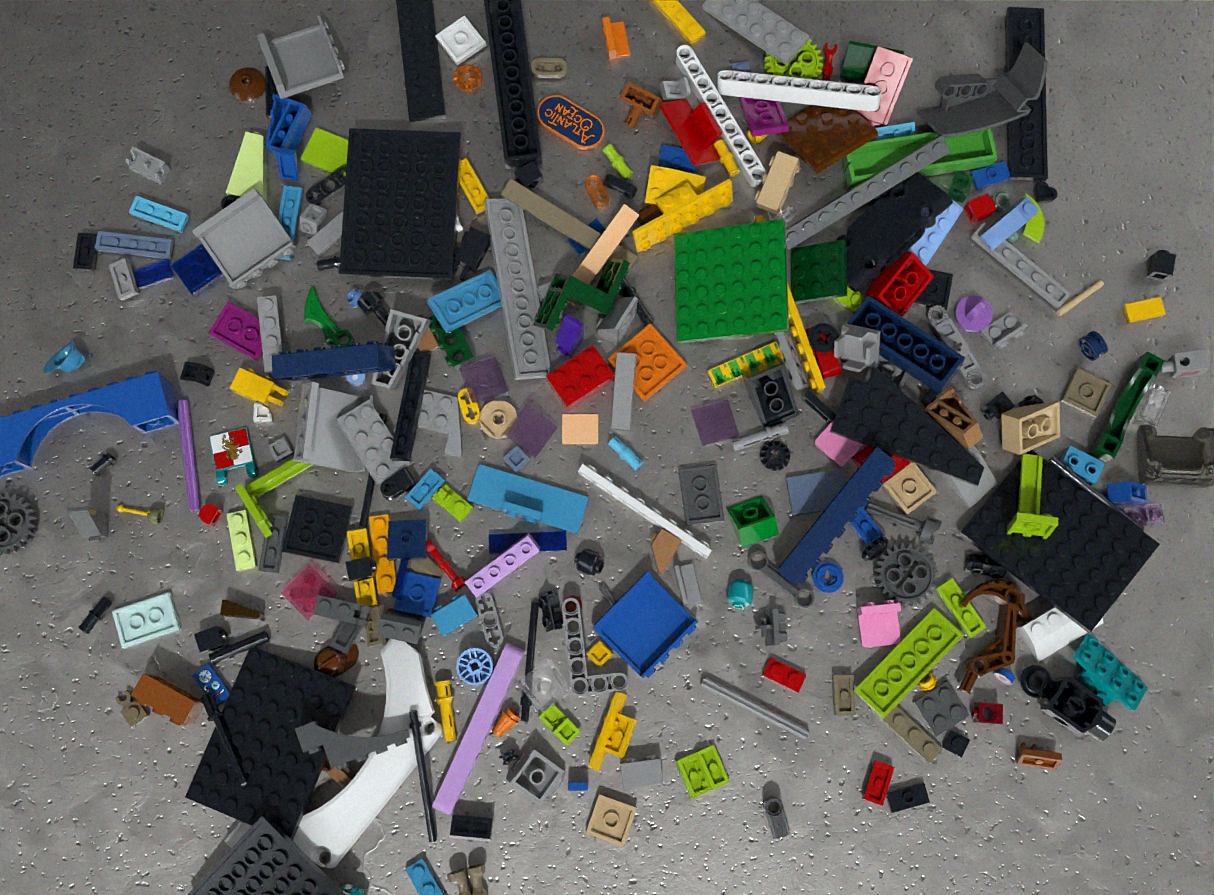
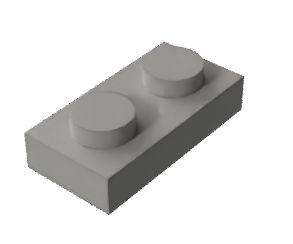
[109,258,139,300]

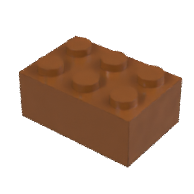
[131,673,204,726]

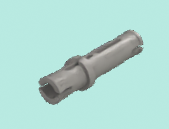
[731,422,789,452]

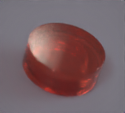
[563,595,582,612]

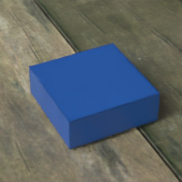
[568,782,588,791]

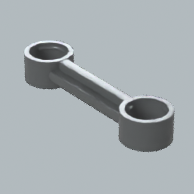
[748,551,815,609]

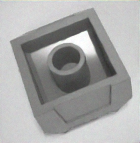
[506,746,565,805]

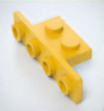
[588,691,637,771]

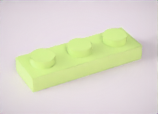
[226,510,257,571]

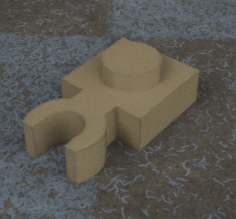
[115,690,150,728]

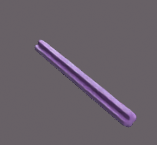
[177,400,201,512]

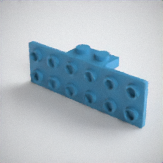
[467,464,588,534]

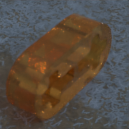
[585,175,609,210]

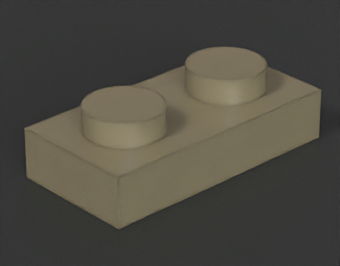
[832,675,856,715]

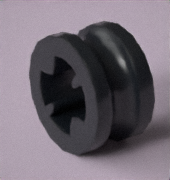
[499,748,519,766]

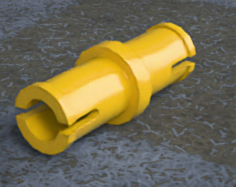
[714,139,740,177]

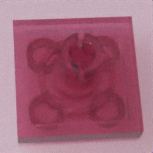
[281,565,337,621]

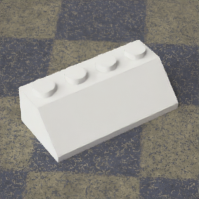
[1016,606,1104,662]

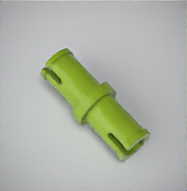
[603,144,634,180]

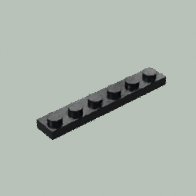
[390,352,431,461]

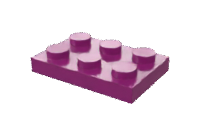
[740,97,789,137]
[208,302,263,362]

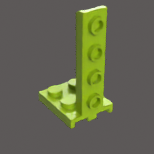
[1007,453,1058,539]
[234,458,313,538]

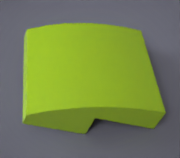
[675,745,730,799]

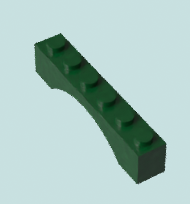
[1090,352,1165,462]

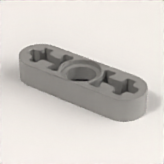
[475,592,504,648]

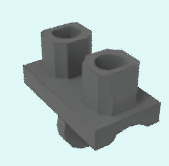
[755,609,788,646]

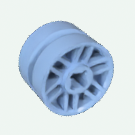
[456,648,494,685]

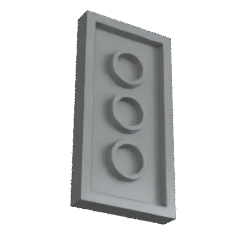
[335,400,411,486]

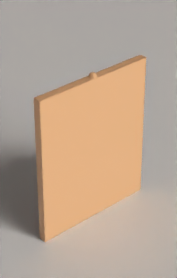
[561,414,598,444]

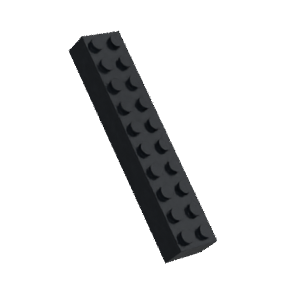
[484,0,542,169]

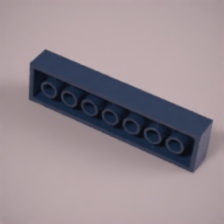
[777,447,896,586]

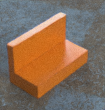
[602,17,630,59]

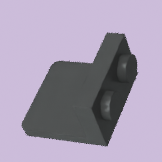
[379,608,426,644]

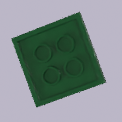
[791,239,847,304]

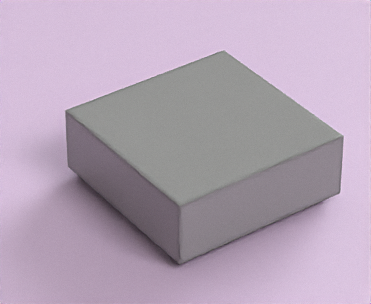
[267,436,294,463]

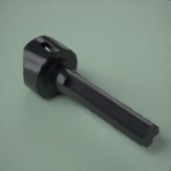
[357,291,389,327]

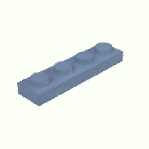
[95,231,174,260]

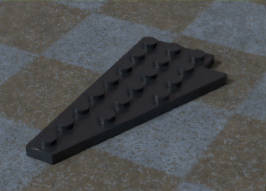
[830,367,984,486]

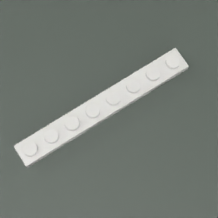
[578,464,712,559]

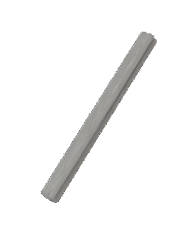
[701,677,809,739]

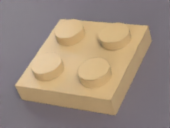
[882,463,937,515]
[586,794,637,847]

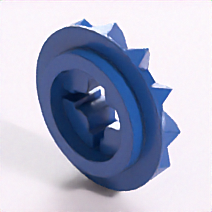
[812,562,844,593]

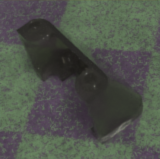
[1137,425,1214,488]

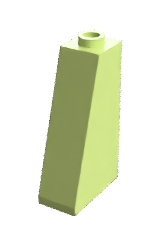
[226,132,268,203]

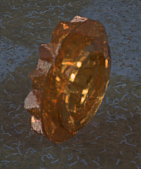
[453,63,482,92]

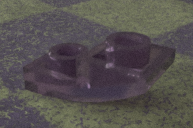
[1121,504,1165,526]

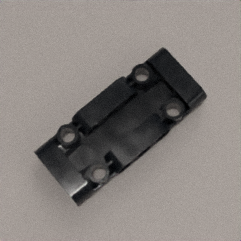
[836,172,953,293]

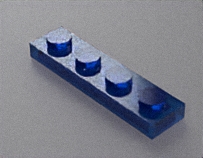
[489,531,567,555]

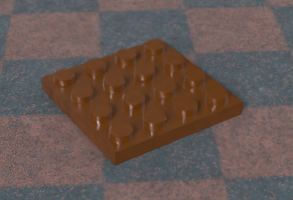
[775,105,878,174]

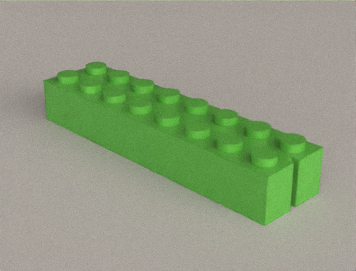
[842,128,998,189]

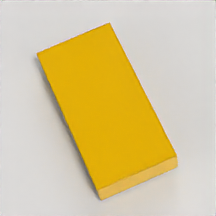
[1123,297,1166,324]

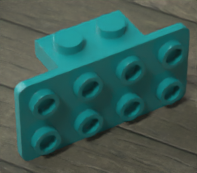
[1073,634,1147,712]

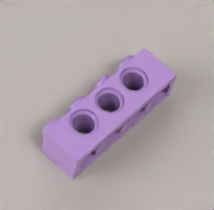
[465,533,540,598]

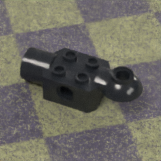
[1020,665,1116,742]

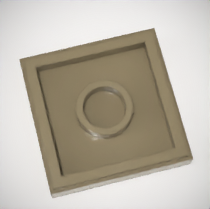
[1061,367,1112,418]

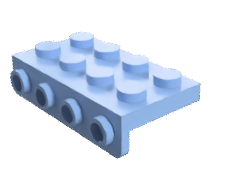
[907,200,963,266]

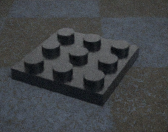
[282,495,353,564]

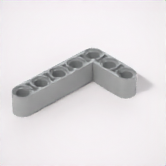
[562,598,628,695]

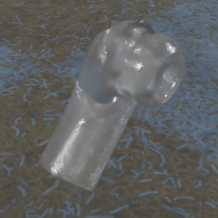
[768,205,796,220]

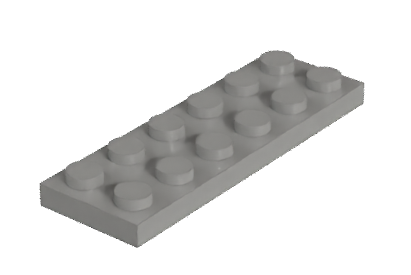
[702,0,809,65]

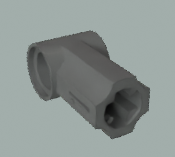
[762,796,790,839]

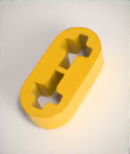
[458,388,480,425]

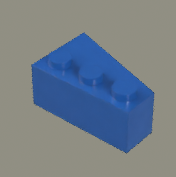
[265,94,313,158]

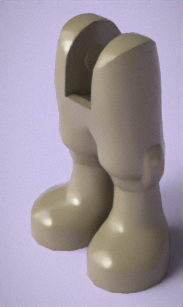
[447,864,488,895]

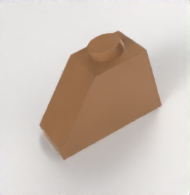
[650,529,682,575]

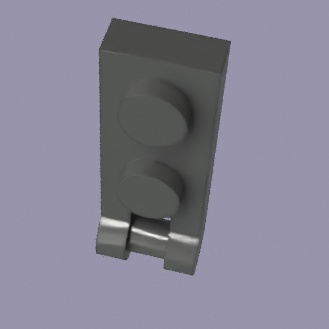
[313,595,372,627]

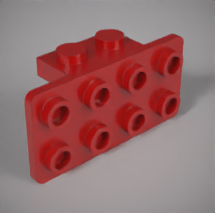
[660,99,722,166]

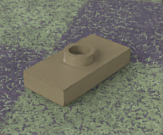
[366,605,387,647]

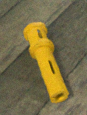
[434,680,457,742]

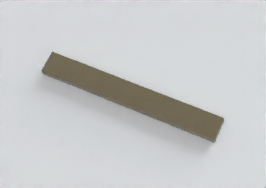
[501,179,638,271]

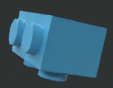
[1059,446,1105,485]
[431,594,478,637]

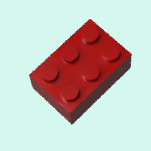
[546,345,615,412]

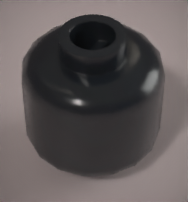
[574,548,605,577]

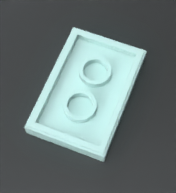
[112,592,181,649]

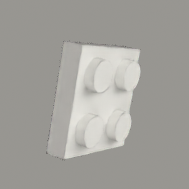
[435,16,486,66]

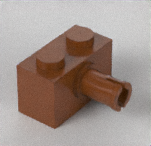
[620,82,664,128]

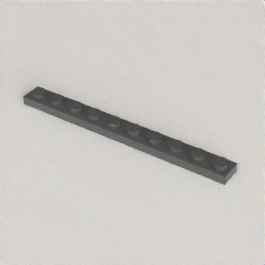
[785,135,951,250]

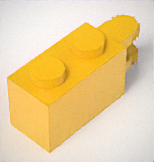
[230,368,289,407]

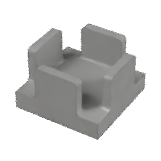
[834,323,880,372]

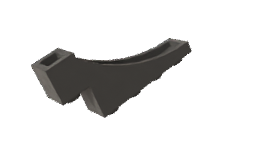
[295,721,411,770]

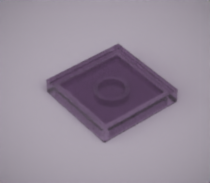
[459,357,509,403]
[691,399,739,447]
[504,404,558,458]

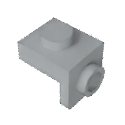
[659,77,690,101]

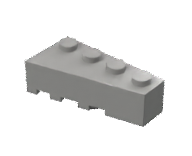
[371,309,432,389]

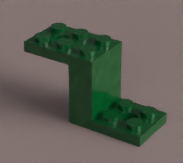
[533,258,630,331]

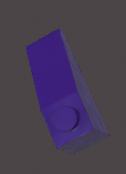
[555,313,584,357]

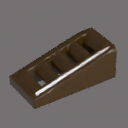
[220,599,264,620]

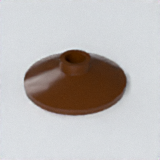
[229,67,265,102]

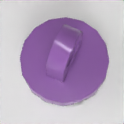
[955,295,993,333]

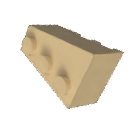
[755,151,801,215]

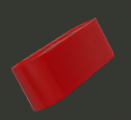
[805,327,842,380]

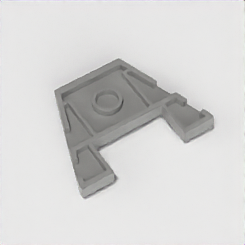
[391,390,462,458]

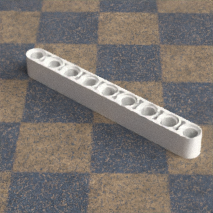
[676,45,766,188]
[717,70,881,111]

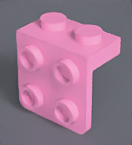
[814,421,863,467]
[857,600,901,647]

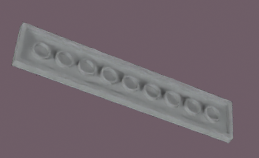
[484,198,552,380]

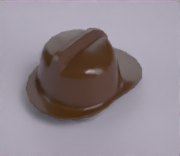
[314,644,359,678]

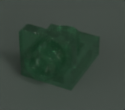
[948,171,974,203]

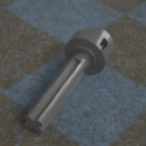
[866,502,942,545]

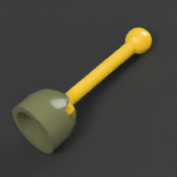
[116,505,164,524]

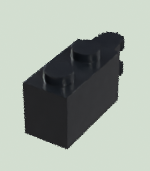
[453,226,491,281]

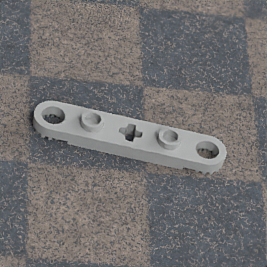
[926,305,986,389]

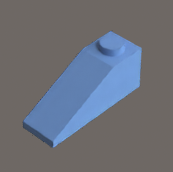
[980,196,1039,251]

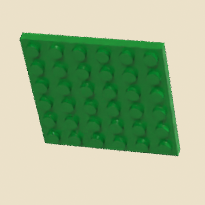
[674,219,789,343]

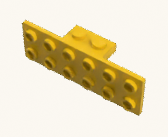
[632,179,733,253]

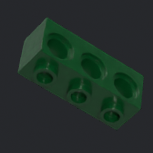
[429,315,476,371]

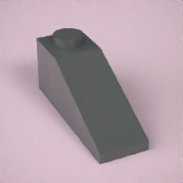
[67,506,108,542]

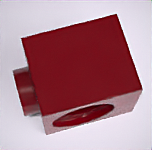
[971,702,1003,724]

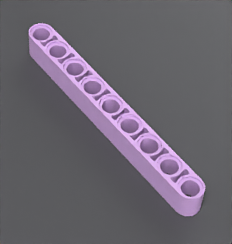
[432,643,525,816]

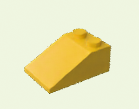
[645,165,706,206]

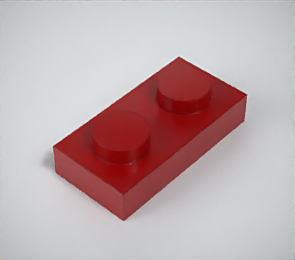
[762,658,806,693]
[862,760,895,806]

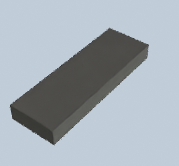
[258,513,289,574]

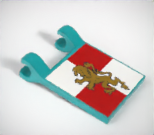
[209,427,258,486]

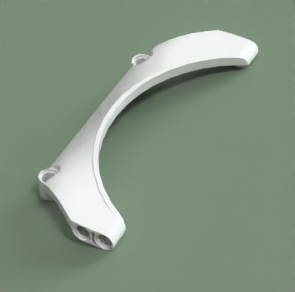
[224,639,443,868]

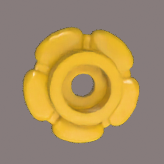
[918,672,937,690]

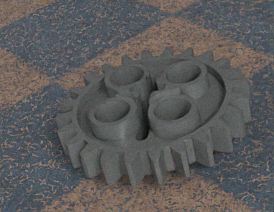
[0,492,37,555]
[874,543,939,607]

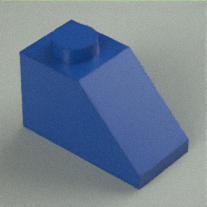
[1106,481,1148,505]

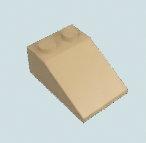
[1001,401,1060,455]

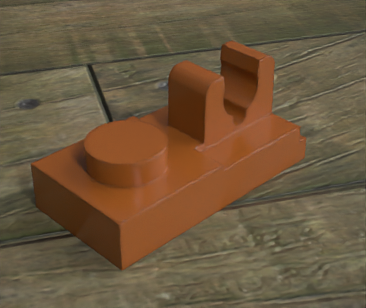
[1016,742,1062,770]

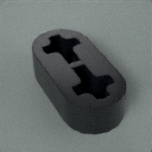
[602,174,638,199]

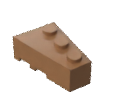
[923,386,983,449]

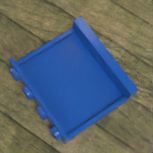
[591,571,698,678]

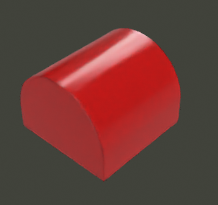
[199,504,223,527]

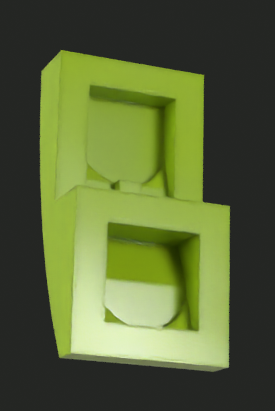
[538,702,581,746]

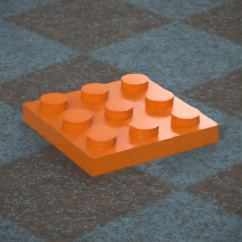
[607,323,687,402]

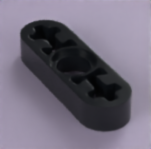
[306,167,346,205]

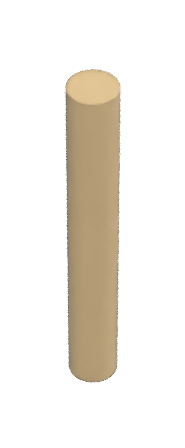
[1055,279,1104,317]

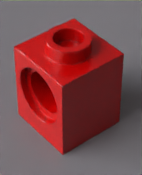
[963,193,996,224]

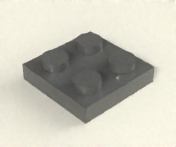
[913,681,969,737]

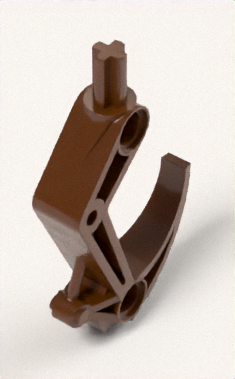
[958,579,1031,694]

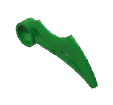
[304,286,354,347]

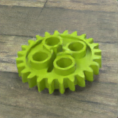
[764,39,824,80]

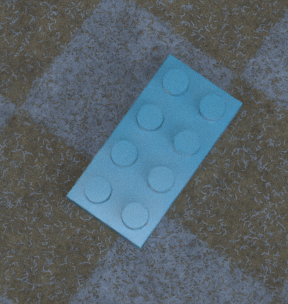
[427,270,502,333]

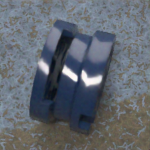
[1078,331,1108,361]

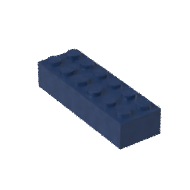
[847,296,965,395]
[272,341,396,381]

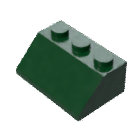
[840,41,904,83]

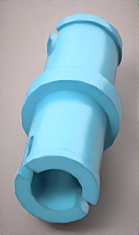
[608,436,644,471]

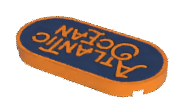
[537,95,605,150]

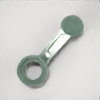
[991,191,1019,244]

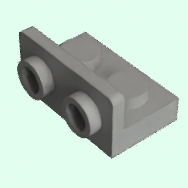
[979,311,1028,351]

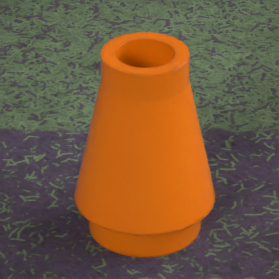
[492,707,520,738]

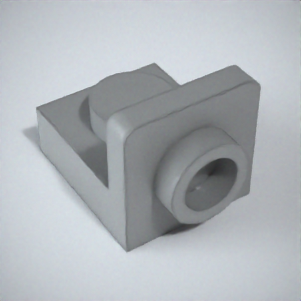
[300,203,327,236]

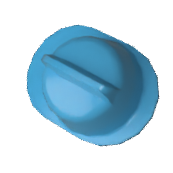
[43,340,85,374]

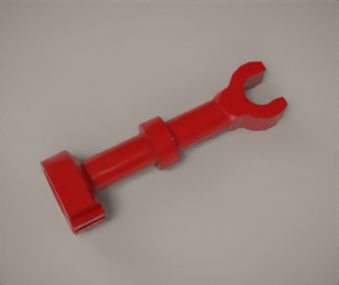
[822,43,838,81]
[427,540,466,592]

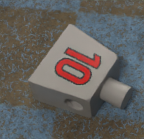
[1160,349,1210,378]

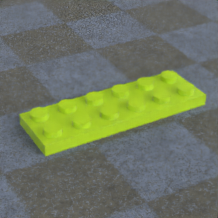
[854,608,964,719]

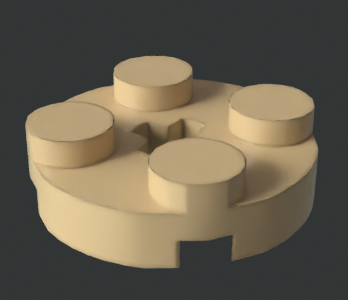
[480,401,518,440]

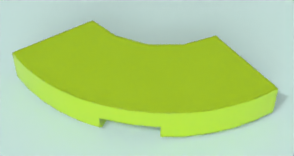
[1022,193,1045,243]

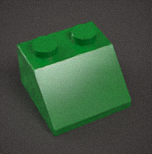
[726,495,779,547]

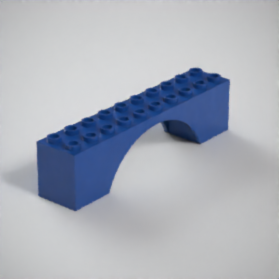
[0,371,179,477]

